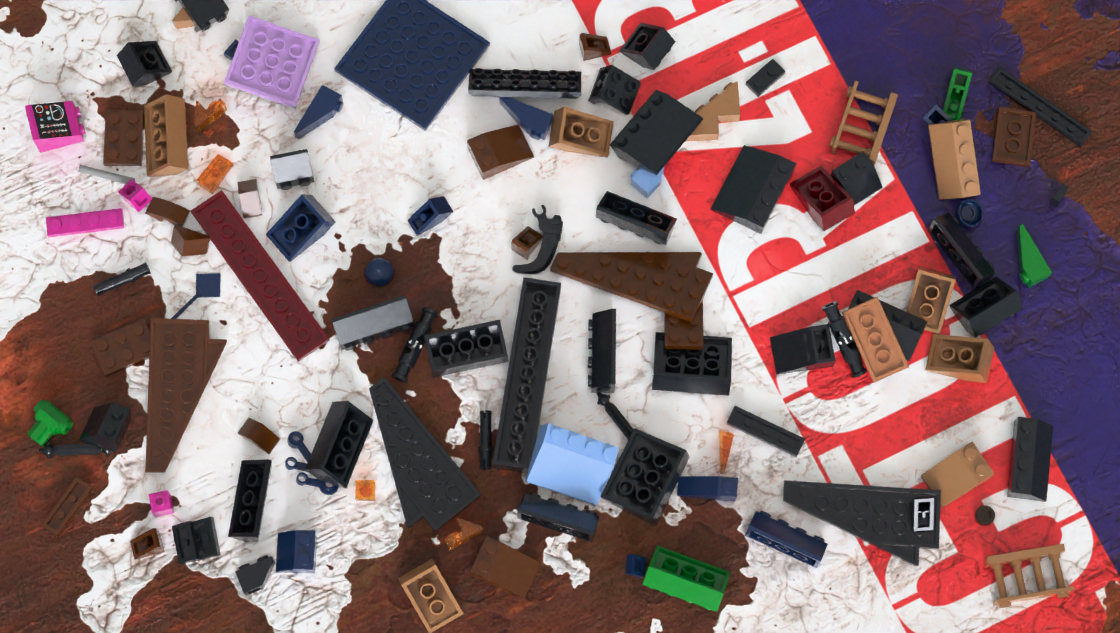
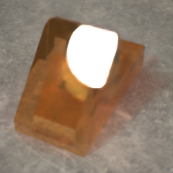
[194,98,227,133]
[445,518,484,551]

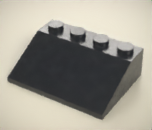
[610,90,703,175]
[711,145,796,234]
[652,332,732,396]
[600,428,690,526]

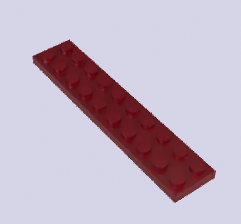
[190,190,330,362]

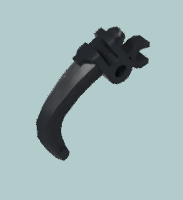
[512,205,563,274]

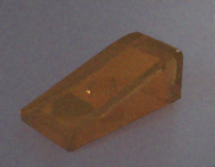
[196,154,234,194]
[718,430,734,474]

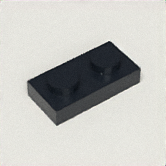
[745,59,786,97]

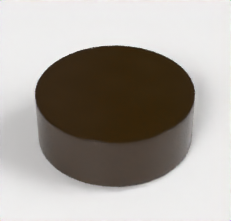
[975,505,995,526]

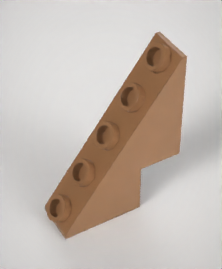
[685,81,740,142]

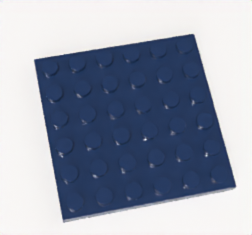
[334,0,490,131]

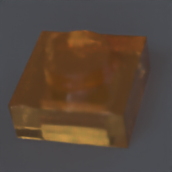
[355,480,376,501]

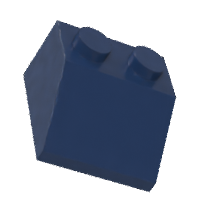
[276,530,317,574]

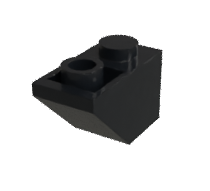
[235,555,275,596]

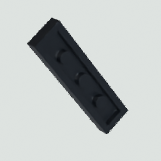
[726,406,805,457]

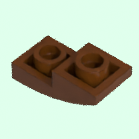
[145,197,190,226]

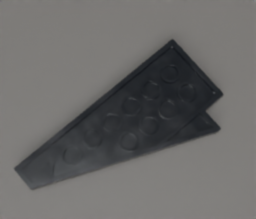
[369,377,481,532]
[783,480,941,567]

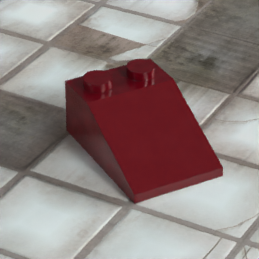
[790,166,855,231]

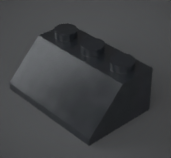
[949,276,1023,338]

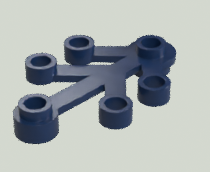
[285,431,339,495]

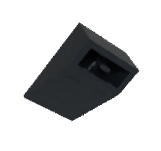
[770,324,836,375]

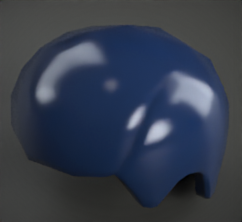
[955,199,983,227]
[364,258,395,287]

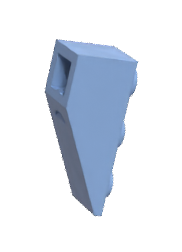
[630,166,665,199]

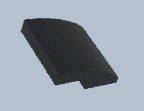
[172,517,221,564]

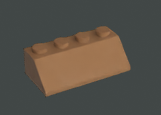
[144,94,188,177]
[928,118,981,200]

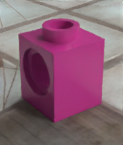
[118,179,152,212]
[149,490,175,518]

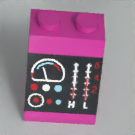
[25,101,86,153]

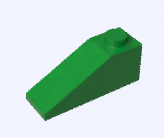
[942,66,972,120]
[1016,224,1052,288]

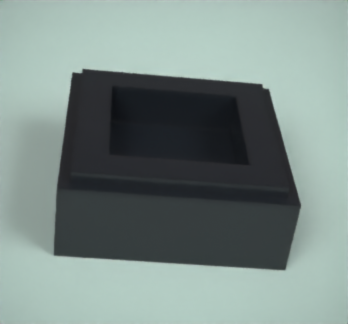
[1050,184,1068,207]

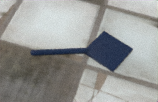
[171,273,221,319]

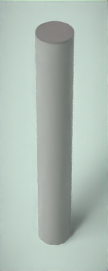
[78,165,135,184]

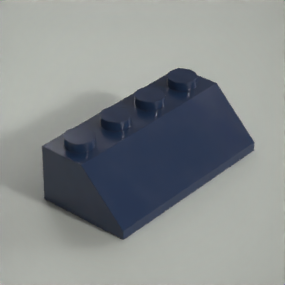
[745,511,828,568]

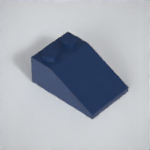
[265,194,336,262]

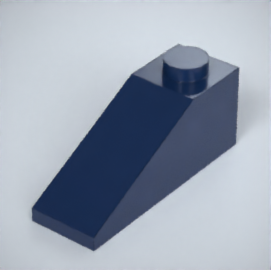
[294,85,344,139]
[499,97,553,140]
[677,476,738,502]

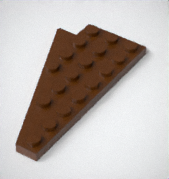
[550,252,713,322]
[145,318,227,473]

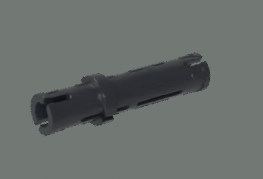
[93,262,151,296]
[478,410,493,470]

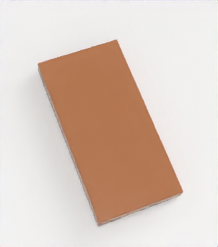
[842,296,909,383]

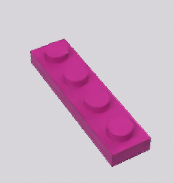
[46,208,124,238]

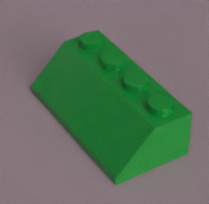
[642,545,731,612]

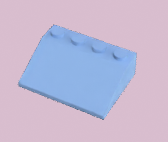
[525,423,619,506]

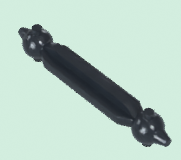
[597,392,634,440]
[39,443,112,458]

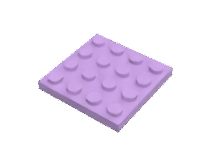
[224,15,320,109]

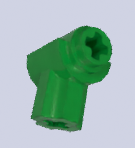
[27,399,73,446]

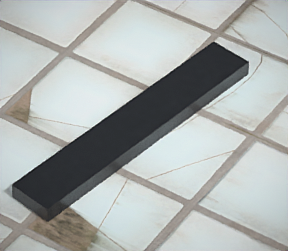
[989,67,1092,148]

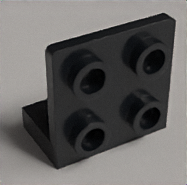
[588,65,641,115]

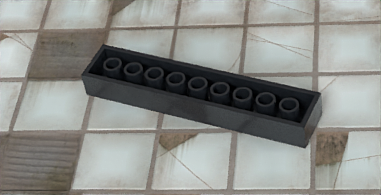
[492,277,561,473]

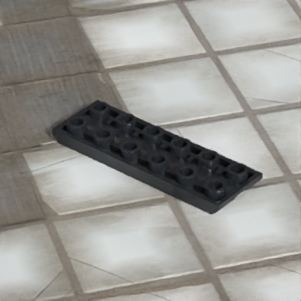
[468,68,581,99]

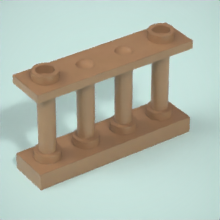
[829,81,898,165]
[984,544,1074,608]

